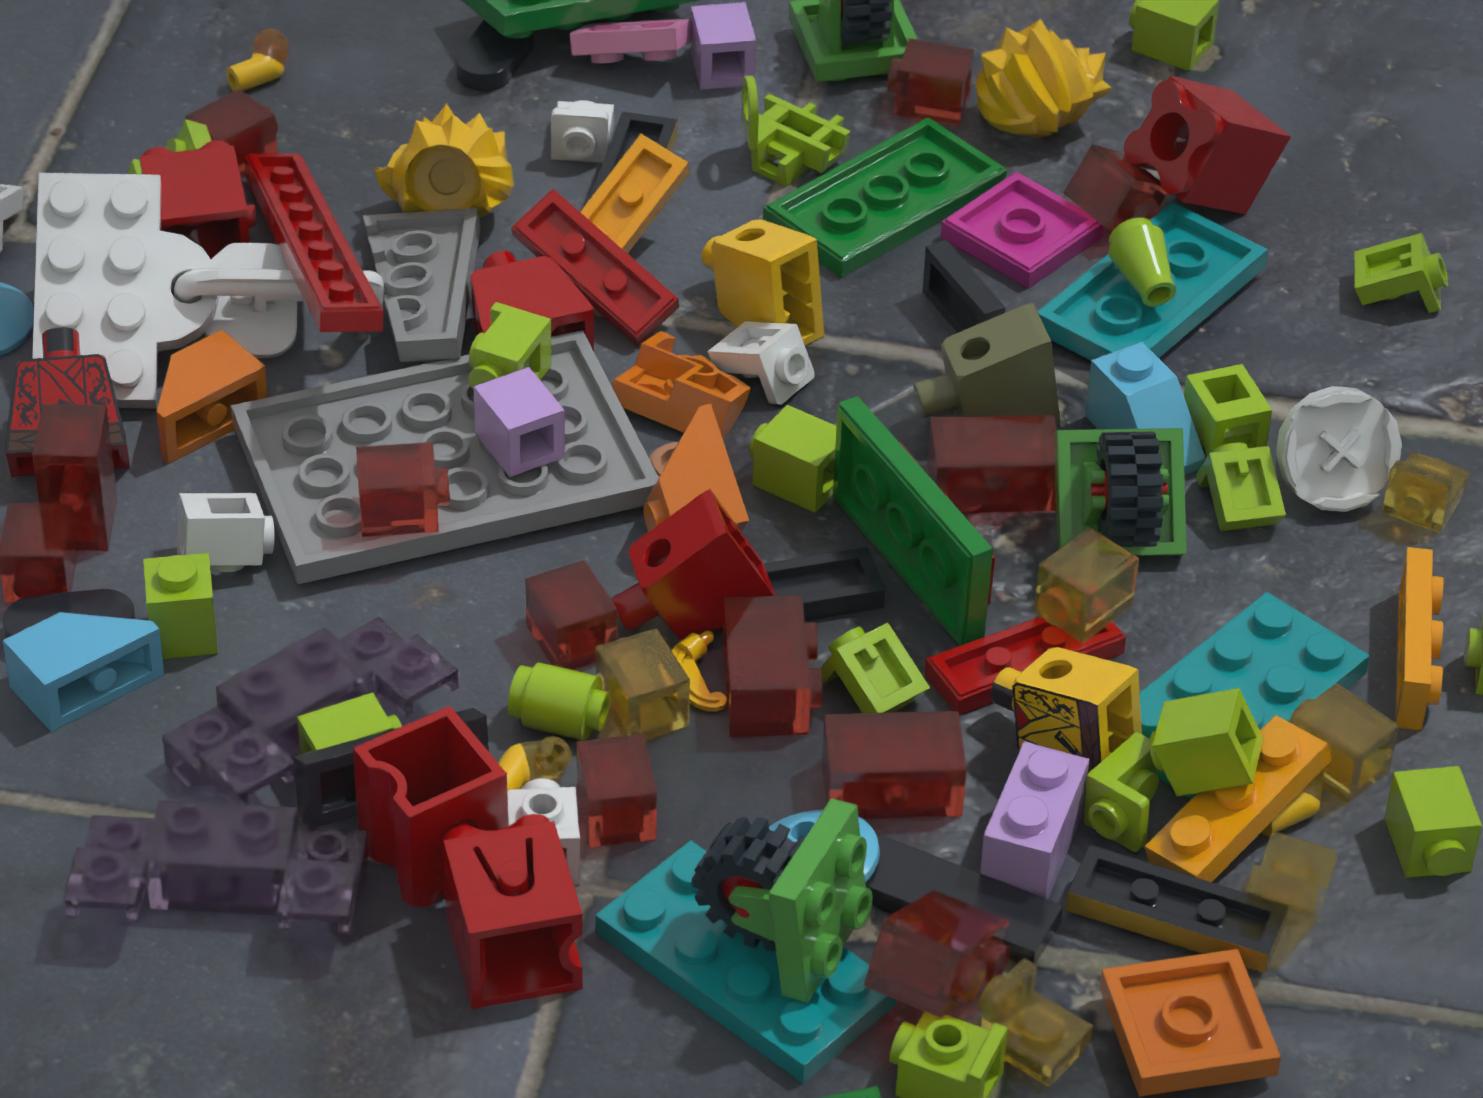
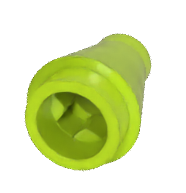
[1108,218,1176,307]

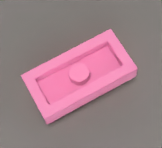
[570,19,693,63]

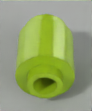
[507,662,611,741]

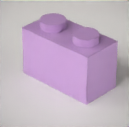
[980,741,1089,899]

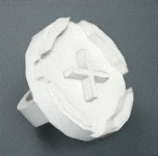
[1276,386,1402,512]

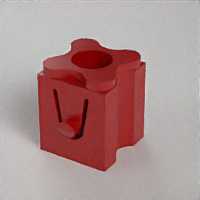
[1124,76,1291,215]
[140,140,256,294]
[353,706,508,907]
[441,814,583,1009]

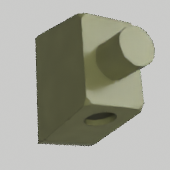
[913,303,1061,440]

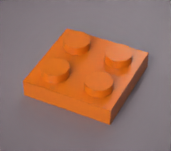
[1099,949,1281,1097]

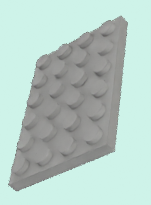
[231,330,659,584]

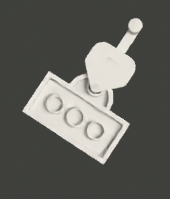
[32,173,384,409]

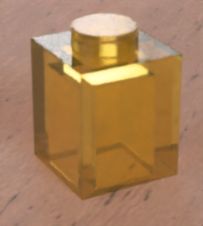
[1034,527,1139,643]
[596,628,690,745]
[1289,683,1399,804]

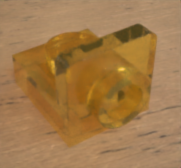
[1382,451,1470,533]
[1246,833,1338,918]
[978,958,1093,1087]

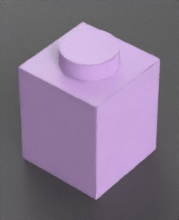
[690,2,756,90]
[474,367,565,477]

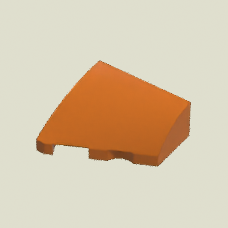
[612,331,751,439]

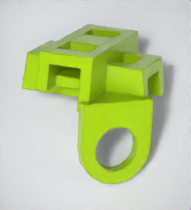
[741,75,851,187]

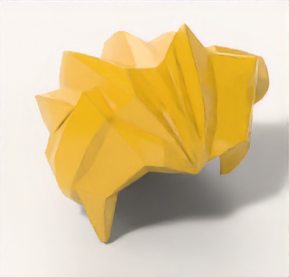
[975,19,1112,138]
[374,103,515,218]

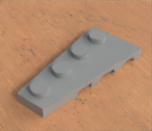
[363,208,481,363]

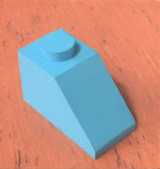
[1085,342,1206,475]
[3,612,164,732]

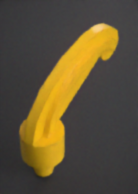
[668,631,727,712]

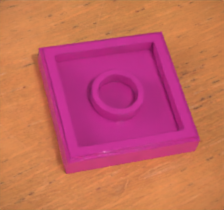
[940,172,1104,289]

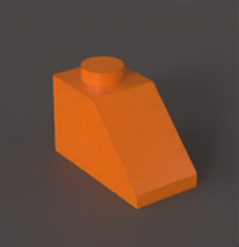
[157,330,268,464]
[643,403,749,532]

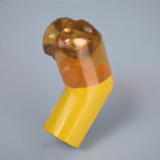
[226,28,290,93]

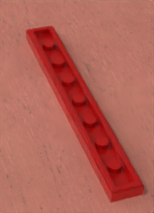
[244,153,383,332]

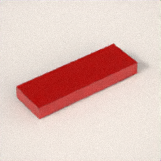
[511,189,680,346]
[924,597,1126,716]

